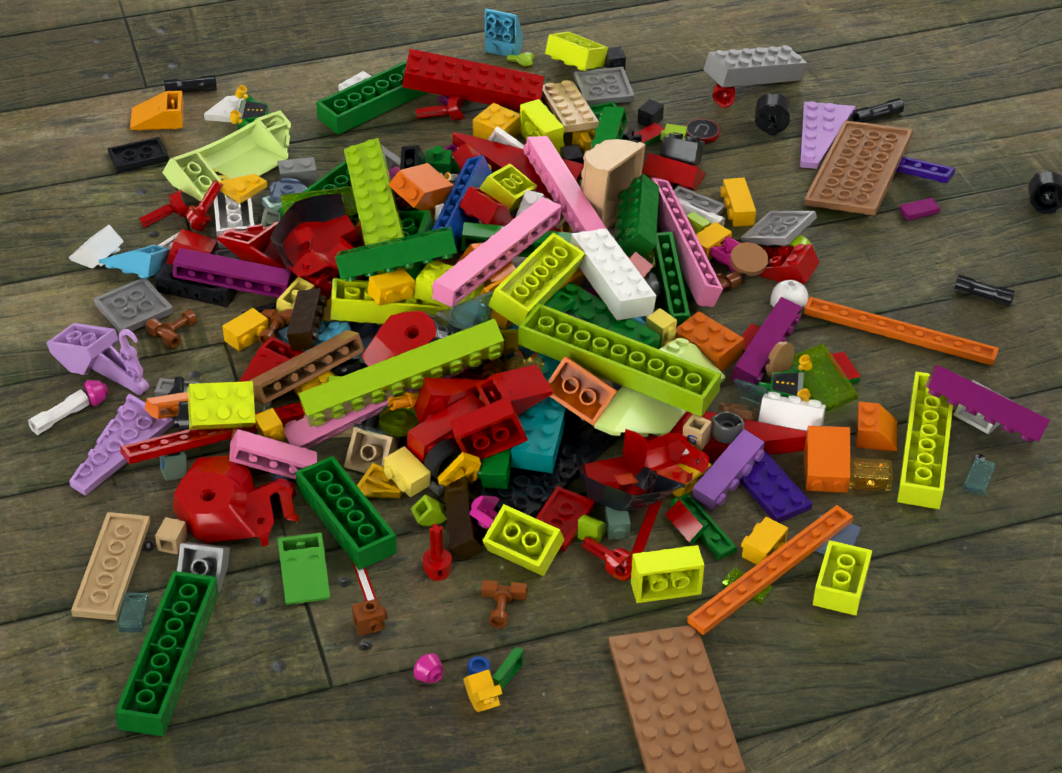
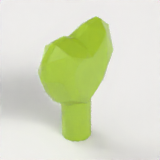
[507,52,535,67]

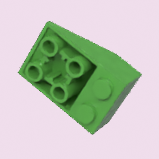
[278,533,330,605]

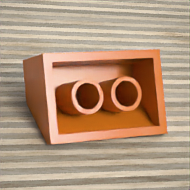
[548,356,618,426]

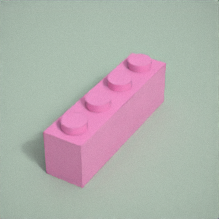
[229,429,317,480]

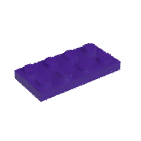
[740,451,812,523]

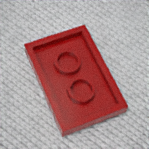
[536,486,595,552]

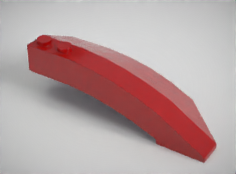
[217,222,368,300]

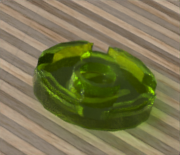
[379,406,419,436]

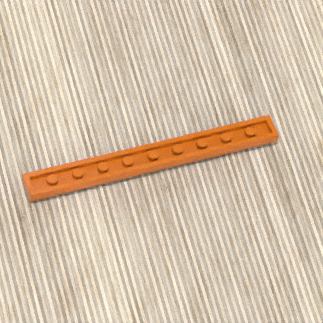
[804,297,999,366]
[687,505,853,635]

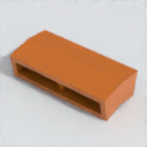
[144,392,188,419]

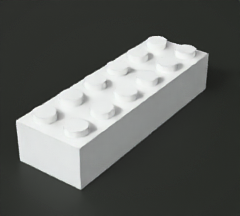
[570,229,656,320]

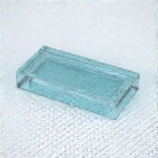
[963,458,996,496]
[118,593,149,632]

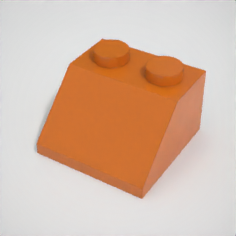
[855,402,897,451]

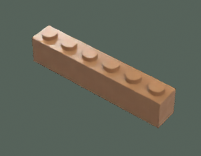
[250,330,365,404]

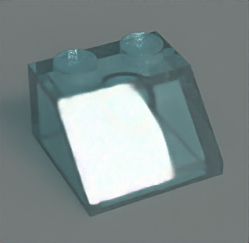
[449,290,494,330]

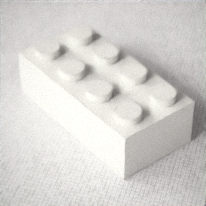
[214,191,254,249]

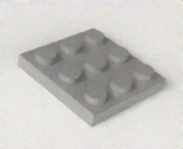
[574,67,634,106]
[741,211,817,246]
[93,278,174,332]

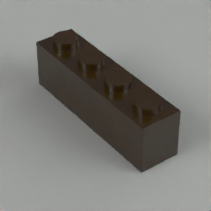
[287,288,327,351]
[443,476,484,561]

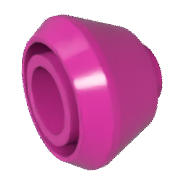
[83,380,109,407]
[413,653,443,684]

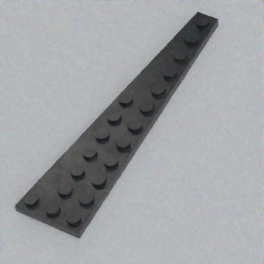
[477,421,625,517]

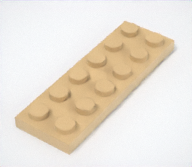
[542,80,599,133]
[71,512,150,621]

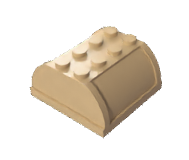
[580,139,646,230]

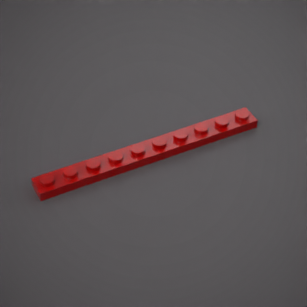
[120,402,305,464]

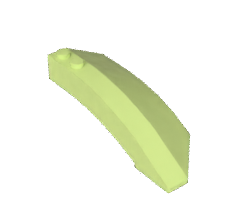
[162,110,291,201]
[594,338,726,437]

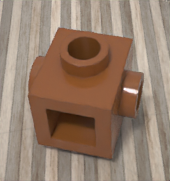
[352,598,388,636]

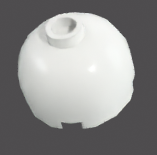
[770,280,809,315]

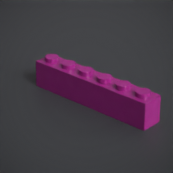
[173,248,292,298]
[730,297,802,390]
[924,365,1050,443]

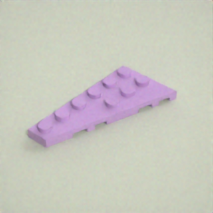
[800,101,856,169]
[69,394,174,496]

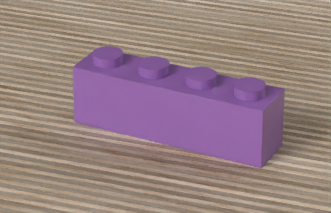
[693,429,765,511]

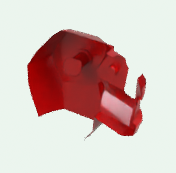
[173,455,299,547]

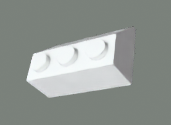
[758,392,826,431]

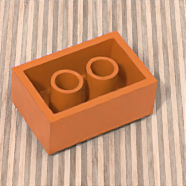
[676,311,744,372]

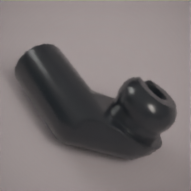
[168,376,184,395]

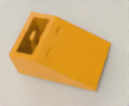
[130,91,184,131]

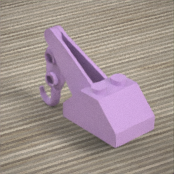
[46,323,149,395]

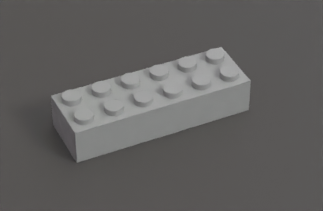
[703,45,807,87]

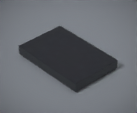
[107,137,169,173]

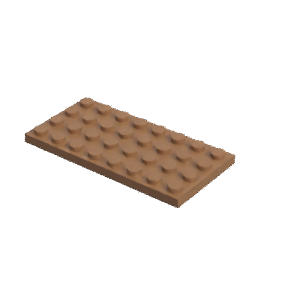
[804,120,913,215]
[608,625,746,773]

